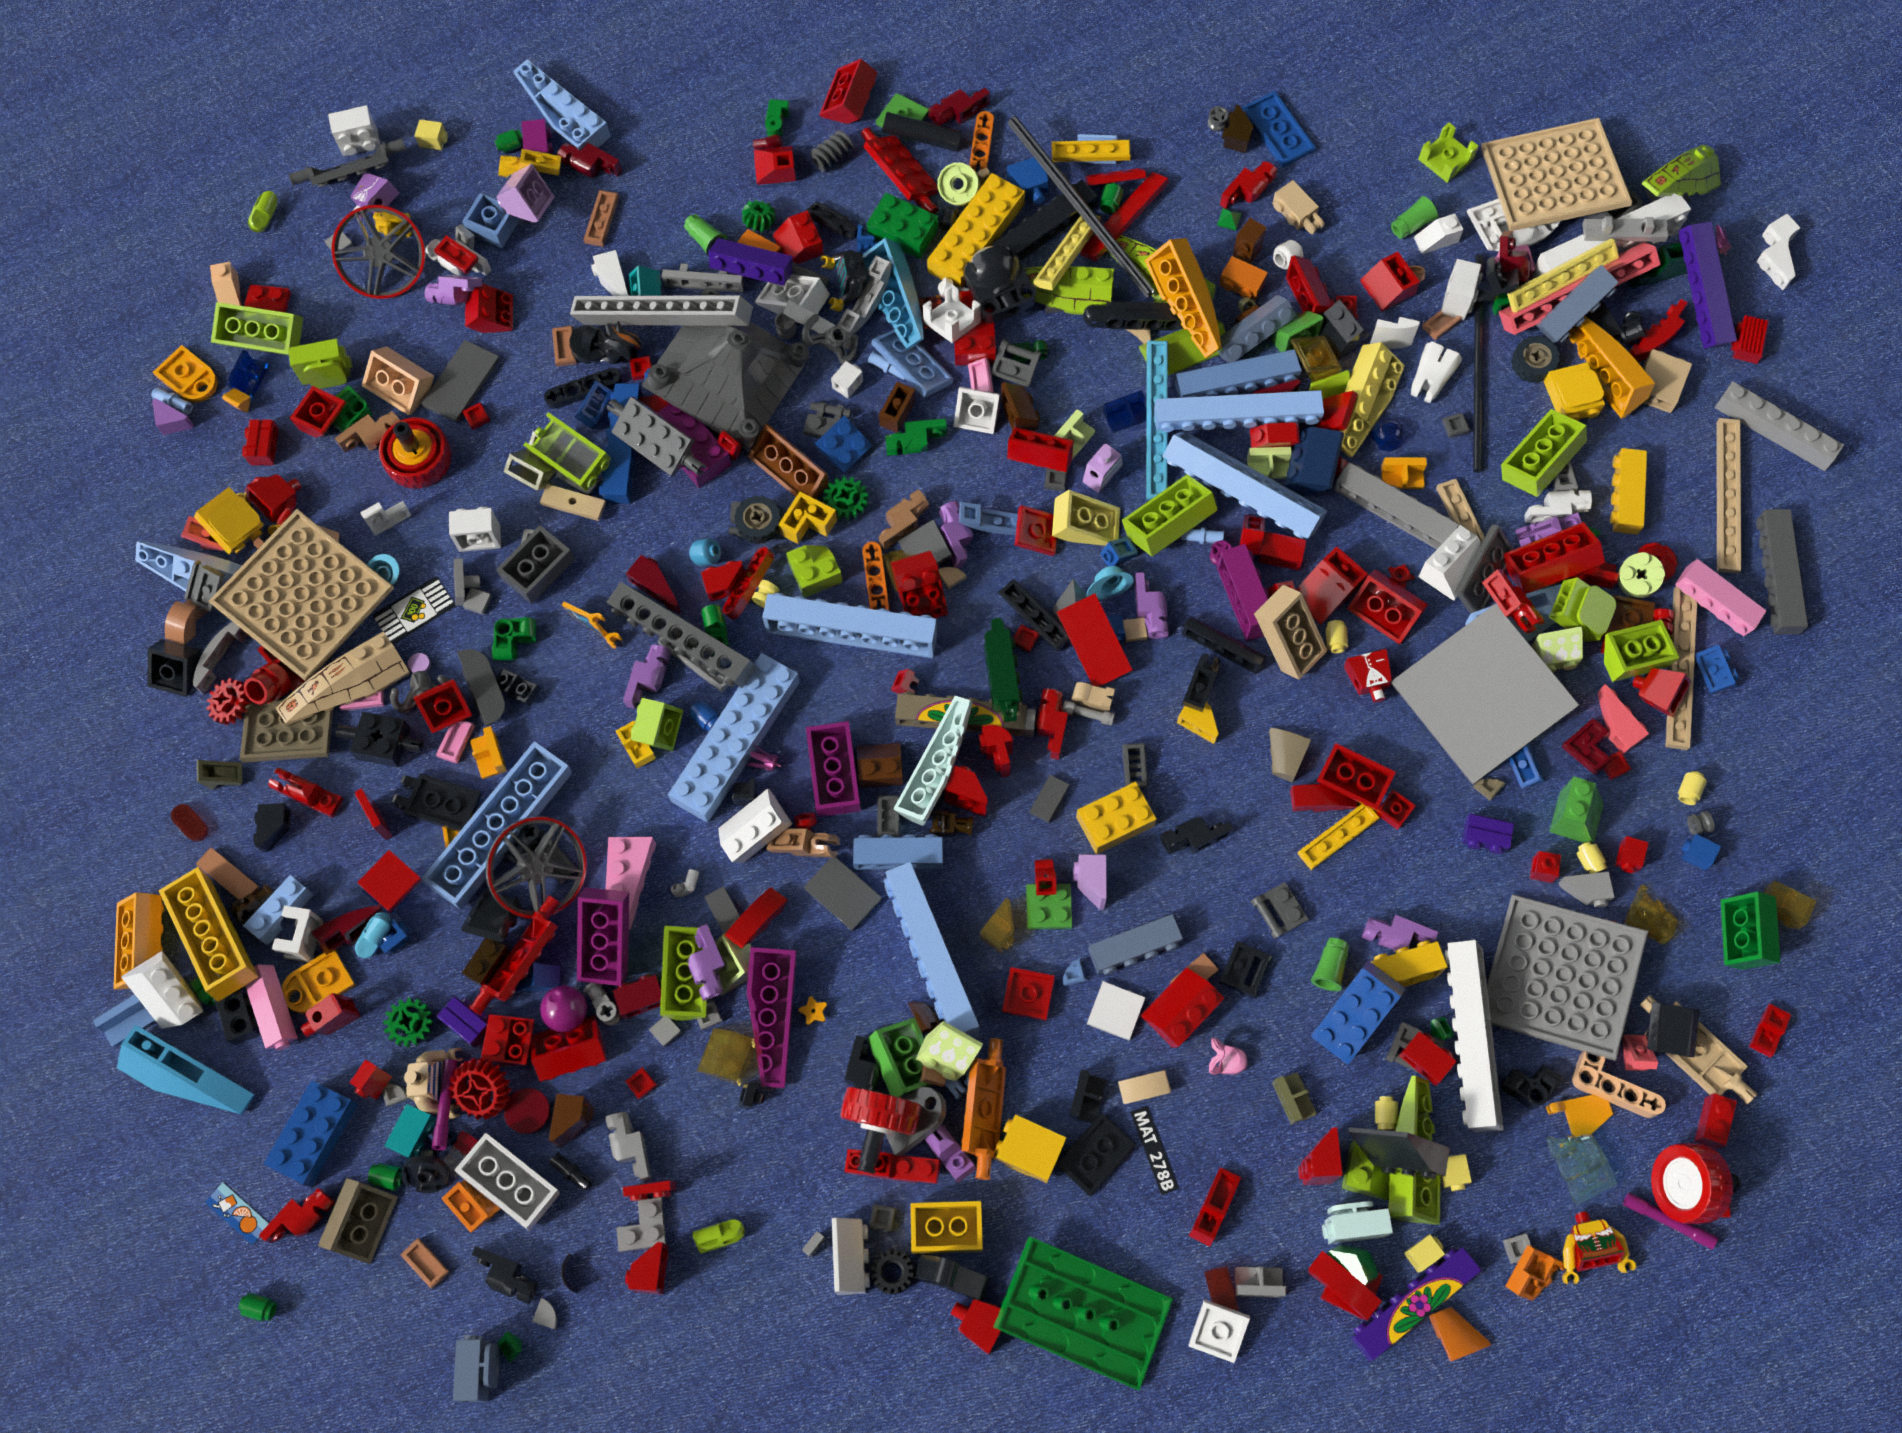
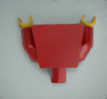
[237,474,301,535]

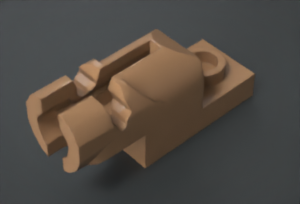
[335,411,400,453]
[879,490,929,551]
[767,829,840,857]

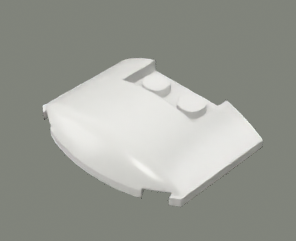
[1467,199,1561,251]

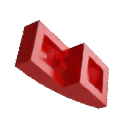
[717,430,741,461]
[1749,1004,1791,1058]

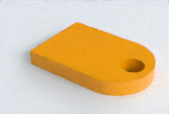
[153,345,218,403]
[282,949,356,1014]

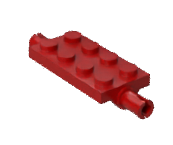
[861,127,939,215]
[469,895,560,1015]

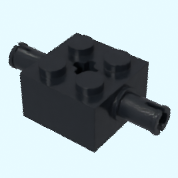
[336,711,424,768]

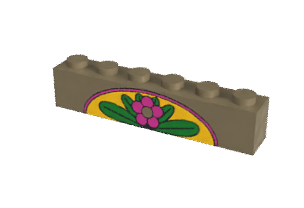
[895,692,1027,736]

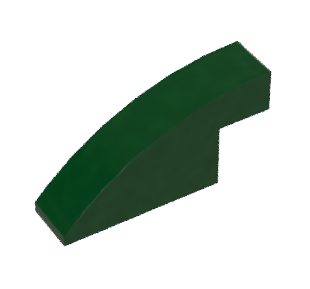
[1629,243,1721,288]

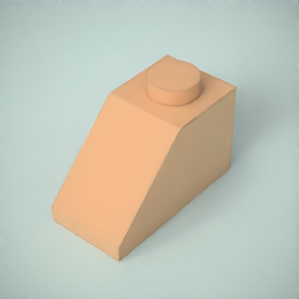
[210,262,241,306]

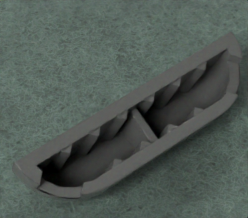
[457,649,505,727]

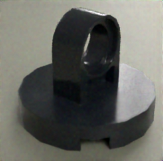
[569,325,606,364]
[401,1148,449,1193]

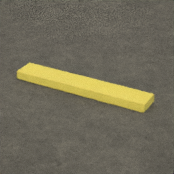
[1034,216,1101,290]
[1507,239,1619,313]

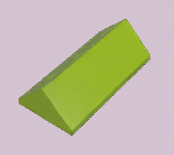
[1139,320,1225,376]
[660,926,710,1021]

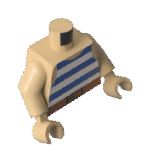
[404,1048,463,1119]

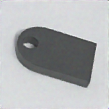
[886,1087,946,1157]

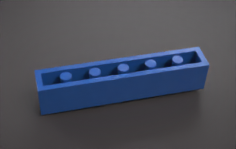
[599,383,643,504]

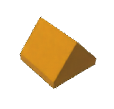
[222,388,251,413]

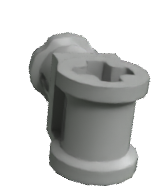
[583,983,621,1026]

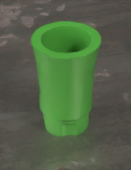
[1391,196,1438,239]
[684,214,728,256]
[1311,938,1349,991]

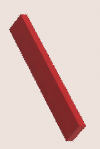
[1080,172,1169,262]

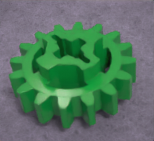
[823,476,869,521]
[383,997,434,1048]

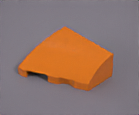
[1506,1245,1566,1301]
[1428,1307,1491,1362]

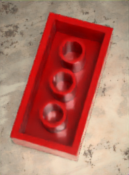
[1503,522,1605,594]

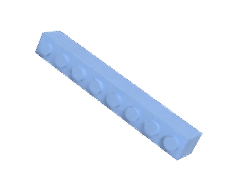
[1154,391,1324,432]

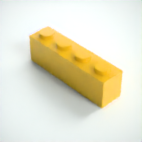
[1610,448,1647,535]

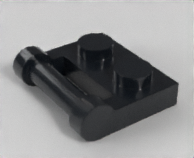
[1219,941,1273,999]

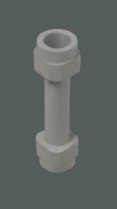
[1062,700,1115,726]

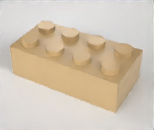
[1254,585,1327,680]

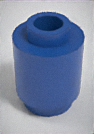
[690,701,719,731]

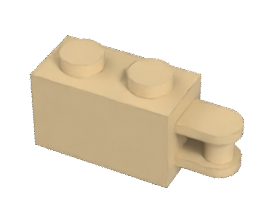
[1272,180,1324,234]

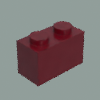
[613,974,661,1020]

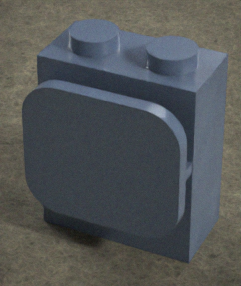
[453,1335,500,1402]

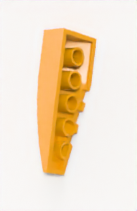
[1568,316,1655,419]

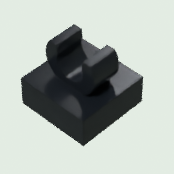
[737,1082,765,1109]

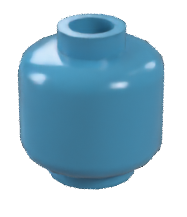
[689,538,721,566]

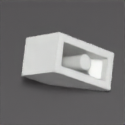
[1414,214,1463,254]

